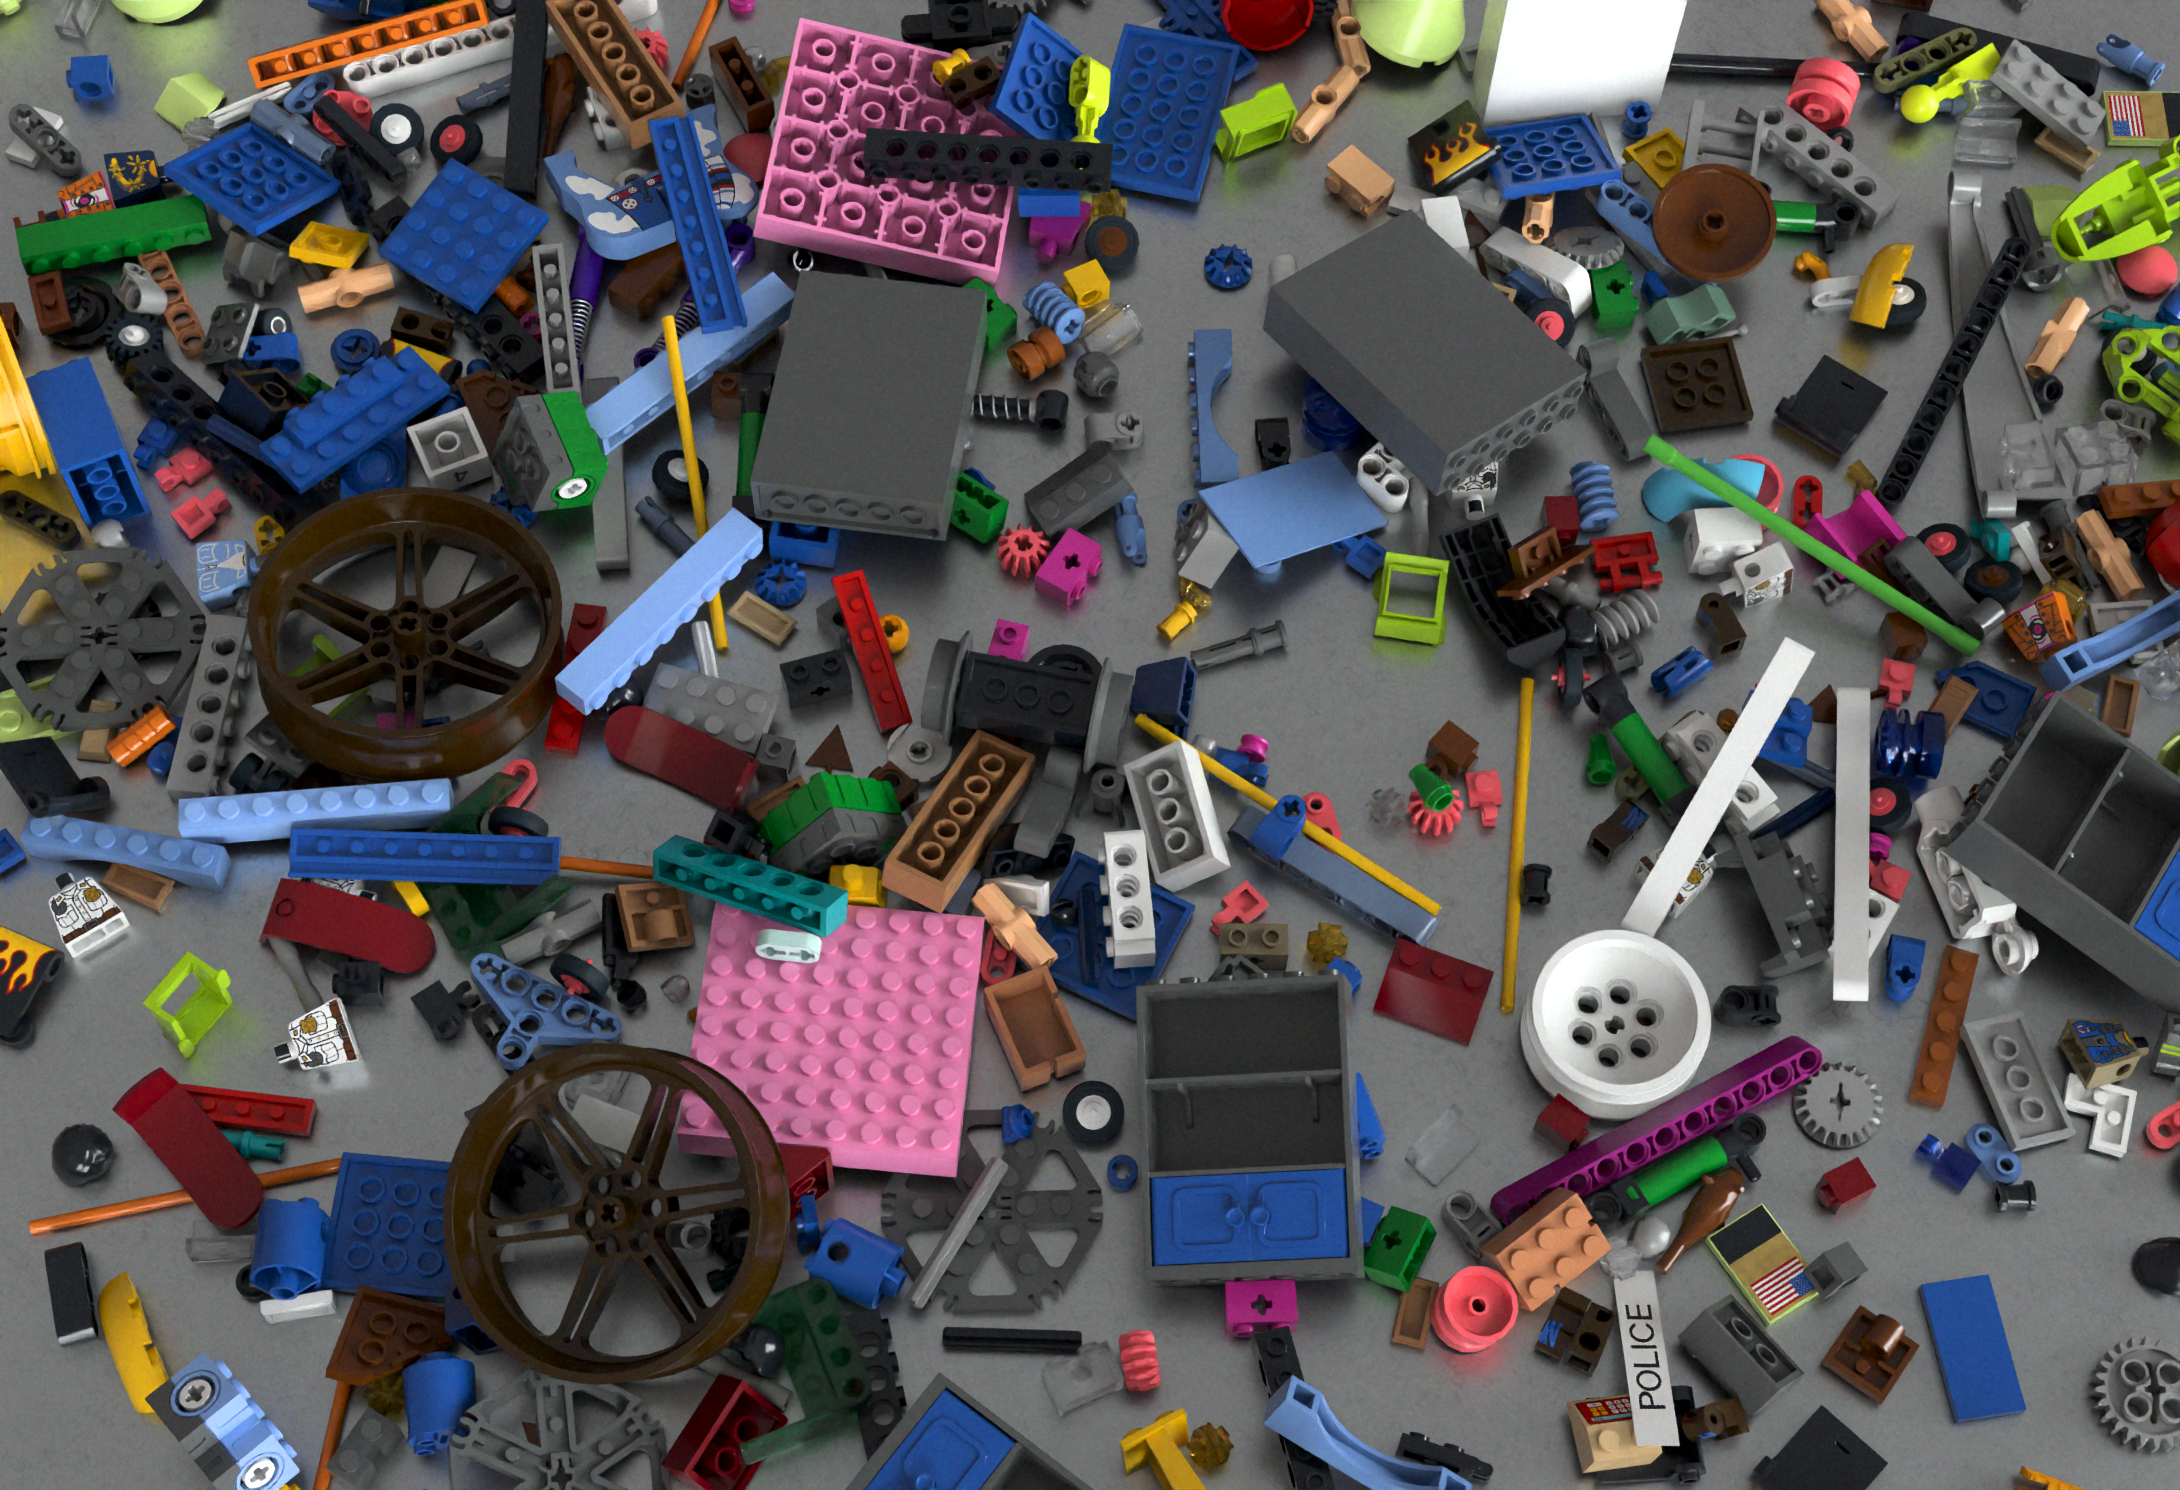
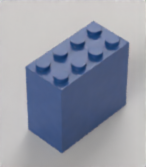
[25,356,152,532]

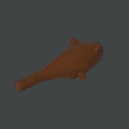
[541,51,578,159]
[1655,1166,1745,1275]

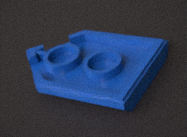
[1935,660,2037,739]

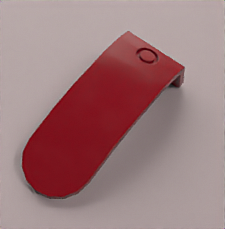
[604,705,761,810]
[258,878,435,974]
[112,1067,264,1230]

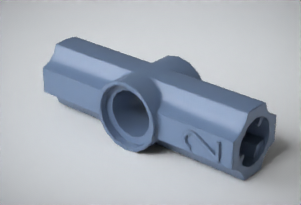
[250,98,336,166]

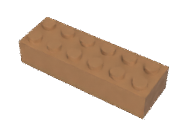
[545,0,685,150]
[881,729,1036,914]

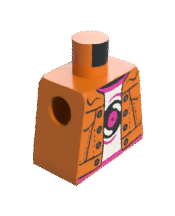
[45,170,116,222]
[2001,591,2078,663]

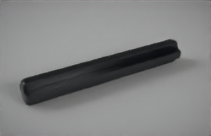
[942,1327,1082,1352]

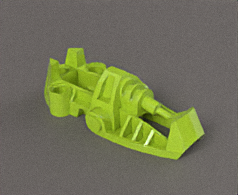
[2051,135,2180,263]
[2102,325,2180,446]

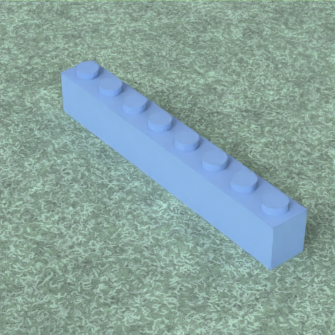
[585,272,795,455]
[555,507,763,716]
[178,778,455,844]

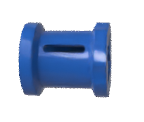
[1621,101,1652,140]

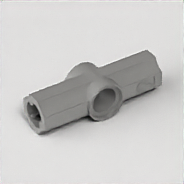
[498,898,602,966]

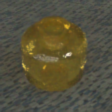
[2038,579,2089,625]

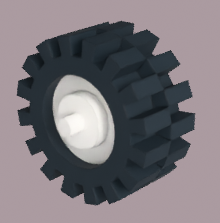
[105,313,164,371]

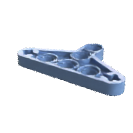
[470,953,622,1070]

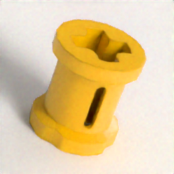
[932,48,972,85]

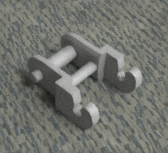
[1812,566,1859,602]

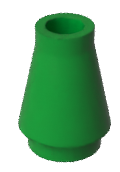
[1585,734,1617,784]
[1409,764,1454,812]

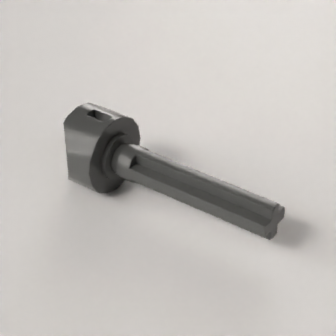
[2005,186,2064,291]

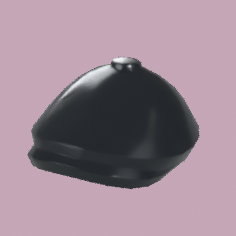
[2134,1237,2180,1295]

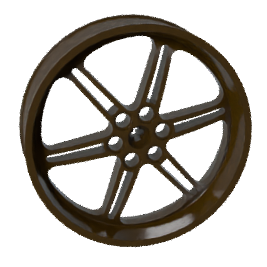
[247,487,566,783]
[443,1043,791,1385]

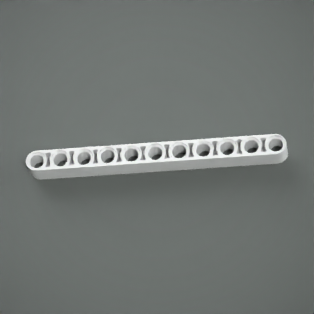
[343,0,658,99]
[1618,637,1815,938]
[1833,687,1870,1001]

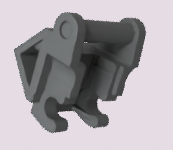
[222,228,300,298]

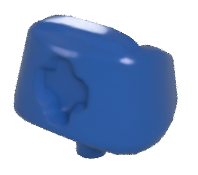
[147,741,176,776]

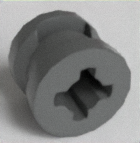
[684,73,716,110]

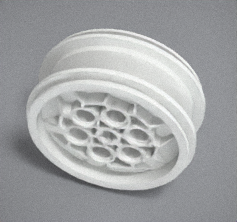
[1520,929,1711,1121]

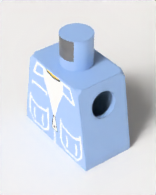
[196,540,269,611]

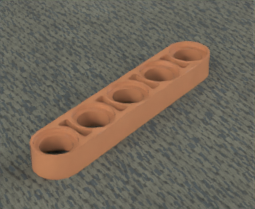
[136,249,206,358]

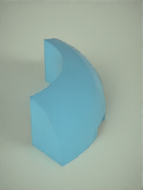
[1642,458,1765,523]

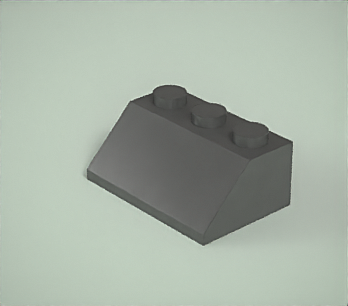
[1024,441,1134,544]
[1678,1294,1804,1417]

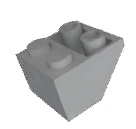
[1174,499,1239,588]

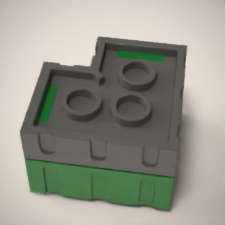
[491,391,609,512]
[759,772,908,883]

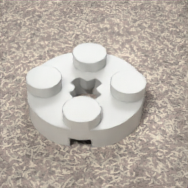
[887,721,952,788]

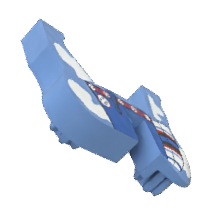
[544,103,759,260]

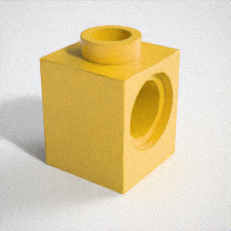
[1060,259,1110,310]

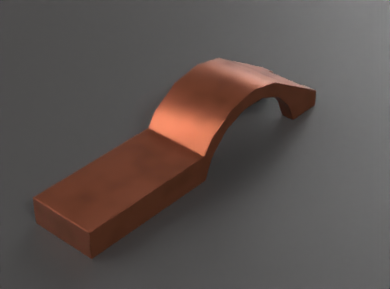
[13,210,73,336]

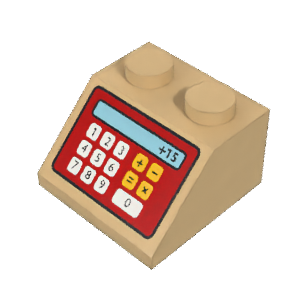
[1567,1394,1663,1473]

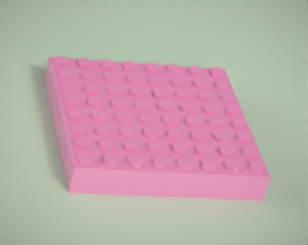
[753,18,1023,288]
[677,901,985,1178]

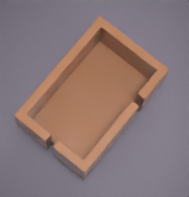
[983,965,1086,1092]
[1479,1186,1612,1312]

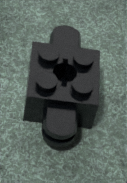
[901,0,1019,54]
[217,360,310,441]

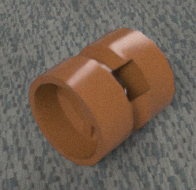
[1007,325,1066,382]

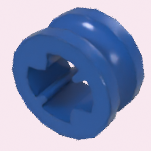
[1107,1155,1138,1190]

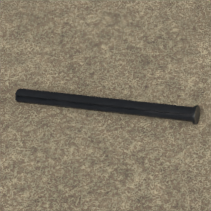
[1668,53,1881,81]

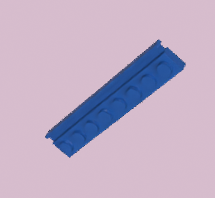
[648,114,748,334]
[288,828,562,887]

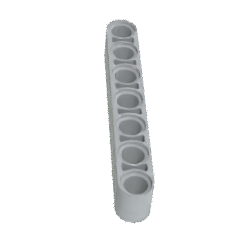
[587,377,630,570]

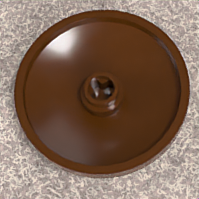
[1651,163,1777,283]

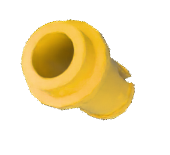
[1156,601,1197,641]

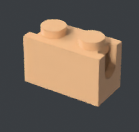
[1324,144,1395,218]

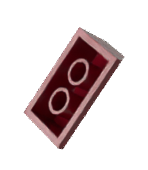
[1373,938,1494,1045]
[778,1145,835,1223]
[660,1373,788,1490]

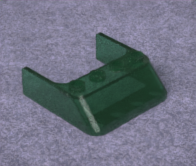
[418,772,577,952]
[739,1277,872,1465]

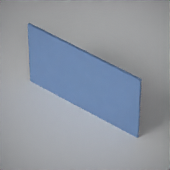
[1198,451,1389,569]

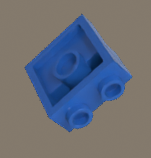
[1742,689,1813,769]

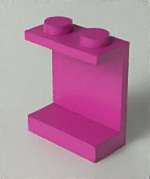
[1803,489,1907,580]

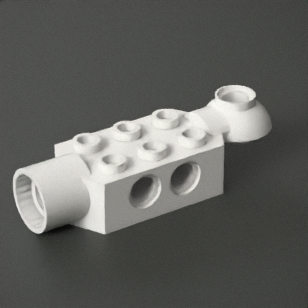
[1913,786,2039,976]

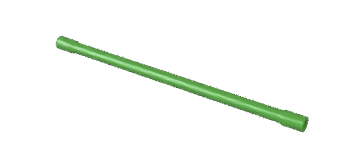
[1642,434,1981,658]

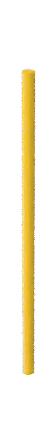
[661,316,729,651]
[1501,678,1534,1011]
[1134,713,1442,917]

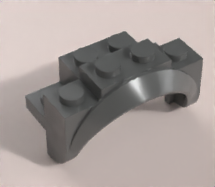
[1714,831,1832,978]

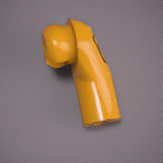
[1794,251,1832,281]

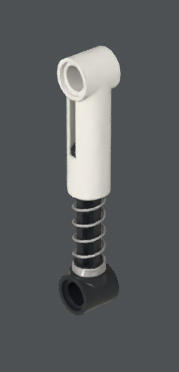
[970,390,1069,432]

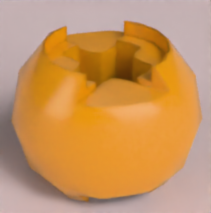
[879,614,910,654]

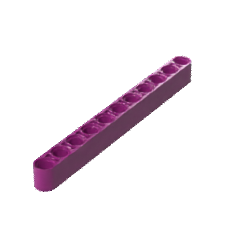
[1490,1035,1823,1226]

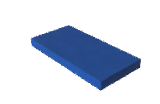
[1919,1274,2026,1423]

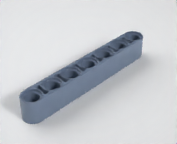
[1227,805,1439,946]

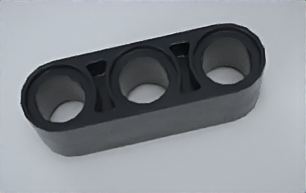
[44,1241,99,1347]

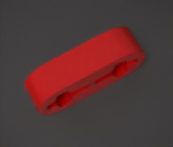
[1791,475,1823,531]

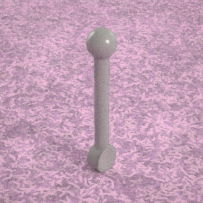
[1688,324,1748,342]

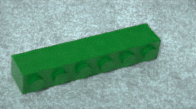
[15,194,212,276]

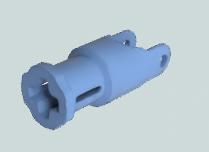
[2096,34,2165,87]
[1111,492,1147,564]

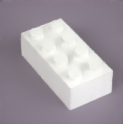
[1123,740,1231,893]

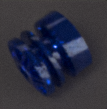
[1299,378,1364,453]
[1874,707,1945,780]

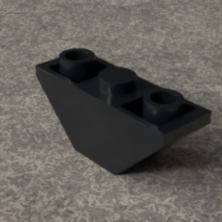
[981,822,1075,879]

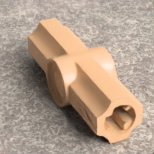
[1329,0,1371,78]
[1814,0,1890,63]
[1290,65,1359,144]
[1522,191,1556,244]
[297,261,395,314]
[2024,296,2090,380]
[2074,509,2145,602]
[971,883,1058,970]

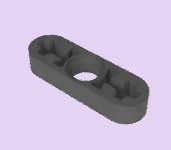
[9,104,82,177]

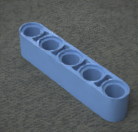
[1595,179,1717,287]

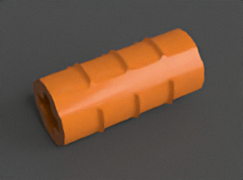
[493,274,535,319]
[106,704,177,767]

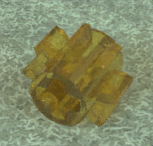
[1091,189,1127,219]
[1306,922,1348,964]
[362,1373,405,1417]
[1186,1422,1234,1470]

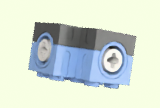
[145,1351,300,1490]

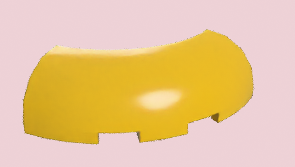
[1848,242,1915,329]
[98,1272,170,1413]

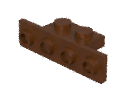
[1496,526,1596,600]

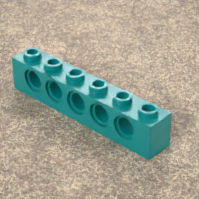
[653,835,848,938]

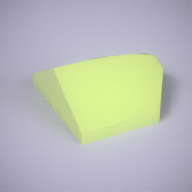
[154,72,226,132]
[2022,184,2085,240]

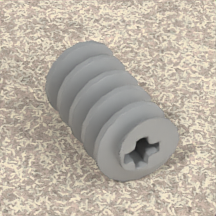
[1588,589,1660,652]

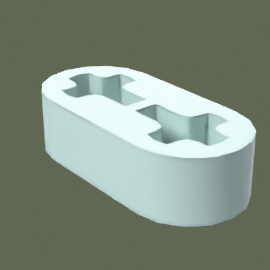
[755,929,822,963]

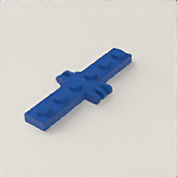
[1158,0,1258,83]

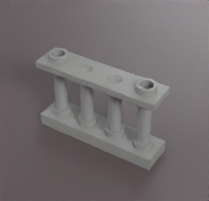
[1680,99,1769,179]

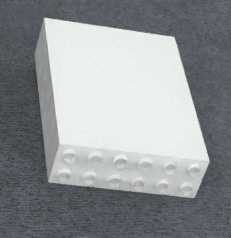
[1472,0,1688,127]

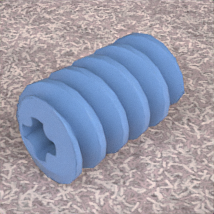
[1022,281,1085,344]
[1569,461,1619,532]

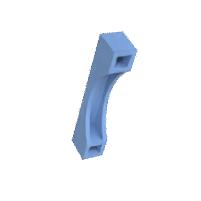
[1188,329,1239,500]
[2038,590,2180,693]
[20,813,232,893]
[1263,1375,1473,1490]

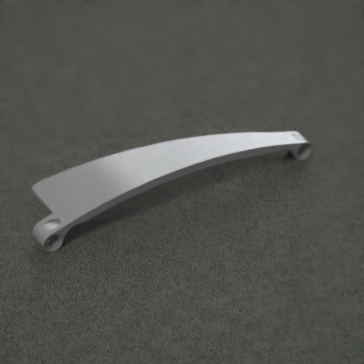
[1947,171,2073,519]

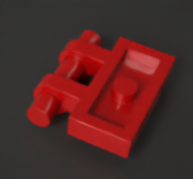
[1589,531,1663,593]

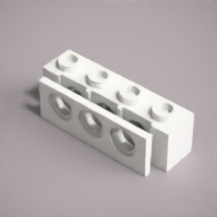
[1662,710,1781,839]
[1097,830,1156,969]

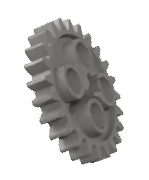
[2091,1336,2180,1452]

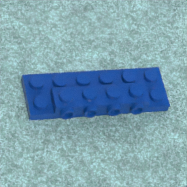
[258,346,450,495]

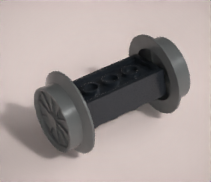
[921,630,1134,774]

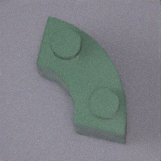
[1643,284,1737,346]

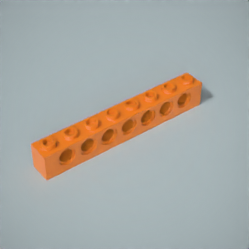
[247,0,491,89]

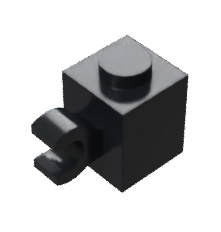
[704,808,774,857]
[332,962,386,1006]
[410,980,481,1041]

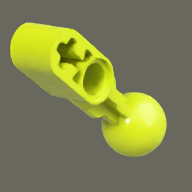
[1900,42,2001,123]
[1069,55,1111,169]

